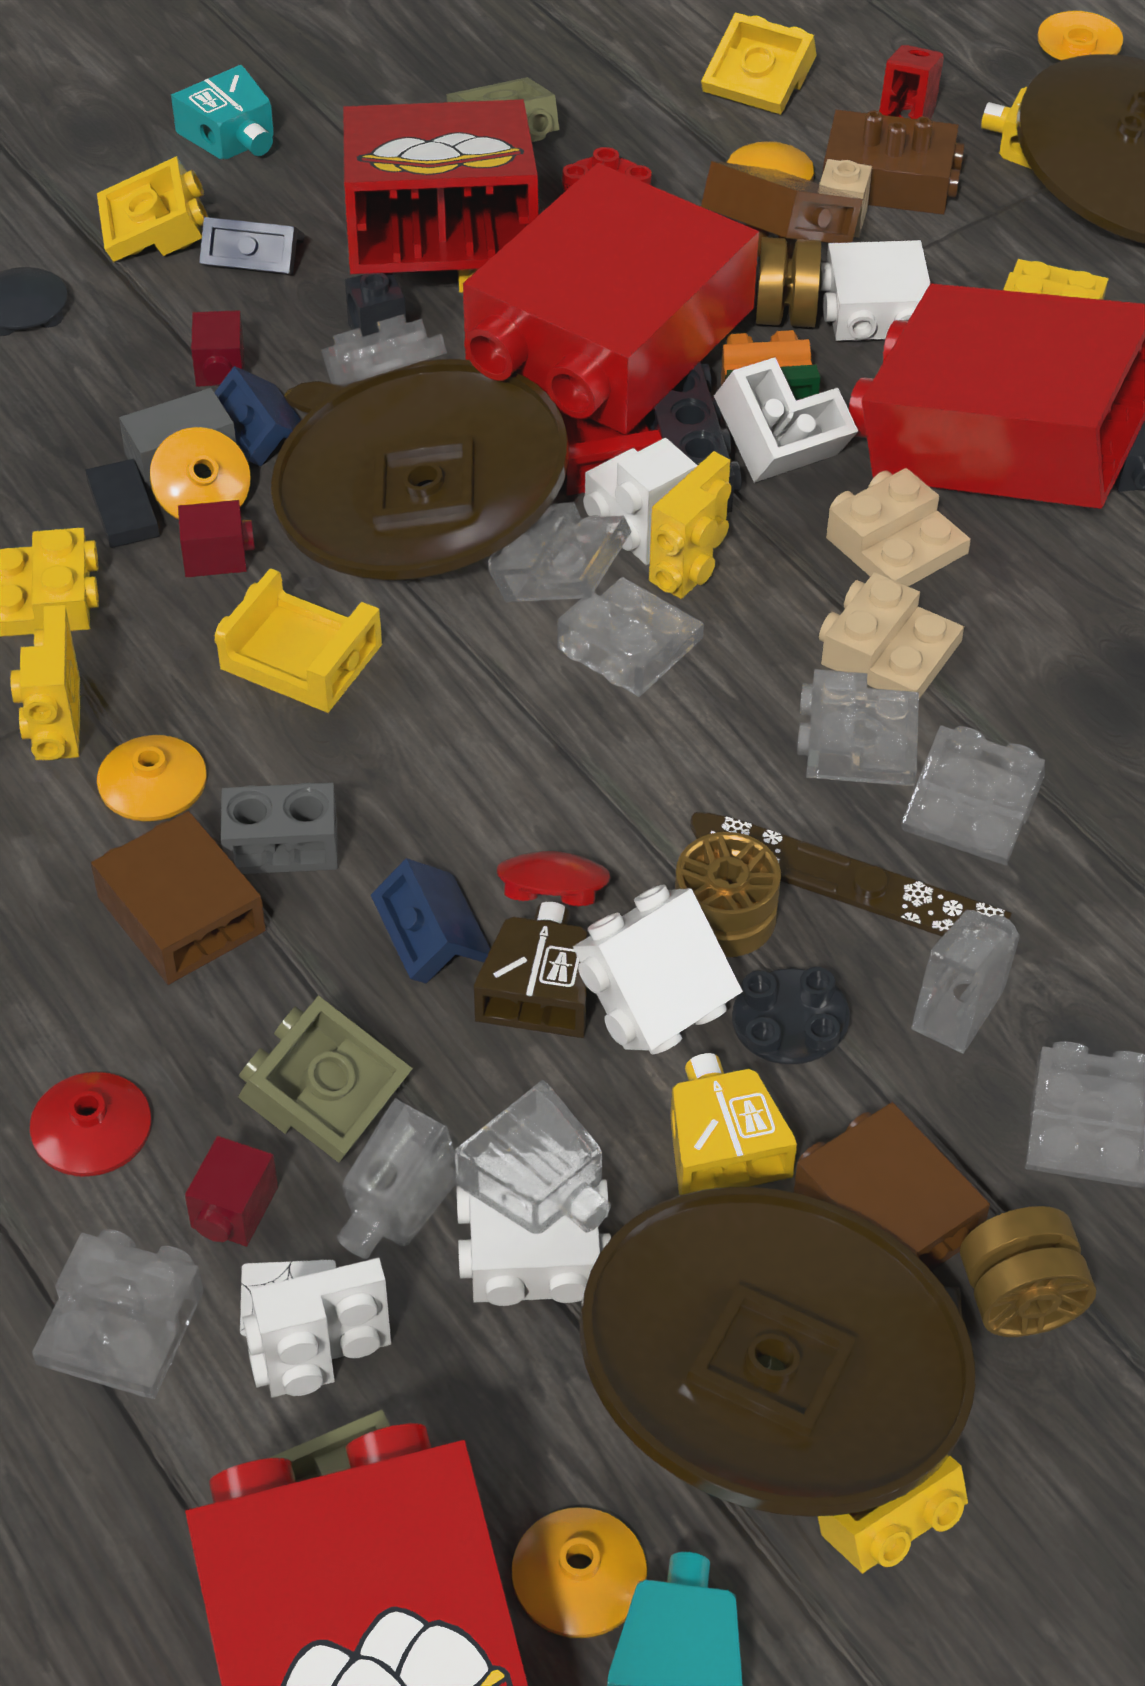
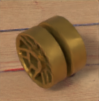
[756,237,821,327]
[675,832,781,957]
[960,1206,1096,1337]

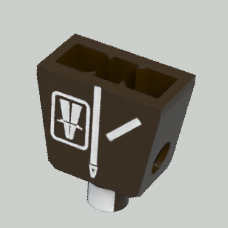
[474,902,587,1038]

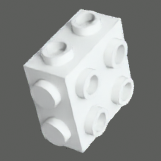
[819,240,930,341]
[573,885,743,1054]
[457,1156,611,1306]

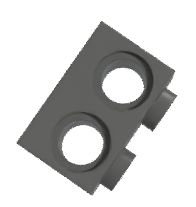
[221,783,338,874]

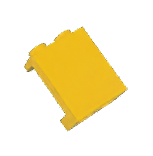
[215,568,382,713]

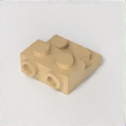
[826,468,971,586]
[819,572,964,705]

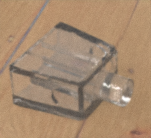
[911,910,1020,1054]
[455,1080,611,1234]
[337,1099,461,1259]

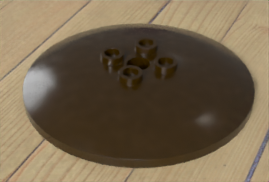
[1016,54,1145,243]
[271,359,569,580]
[579,1187,976,1517]

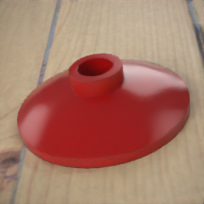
[30,1072,152,1177]

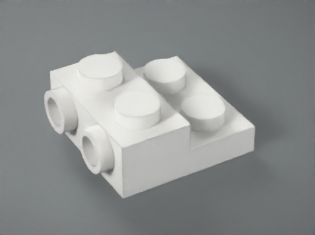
[242,1258,391,1397]

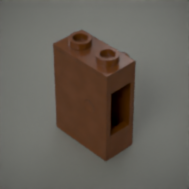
[823,109,965,215]
[701,161,863,259]

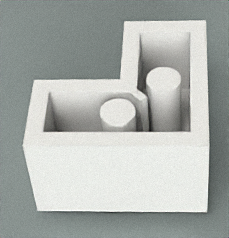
[714,357,858,483]
[583,438,698,565]

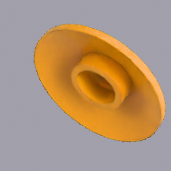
[1038,11,1123,61]
[150,427,250,520]
[97,735,207,821]
[512,1508,647,1638]

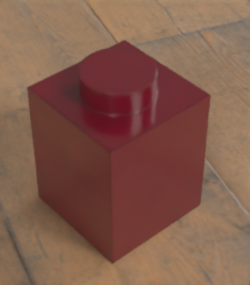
[191,310,244,387]
[178,500,255,577]
[185,1136,278,1247]

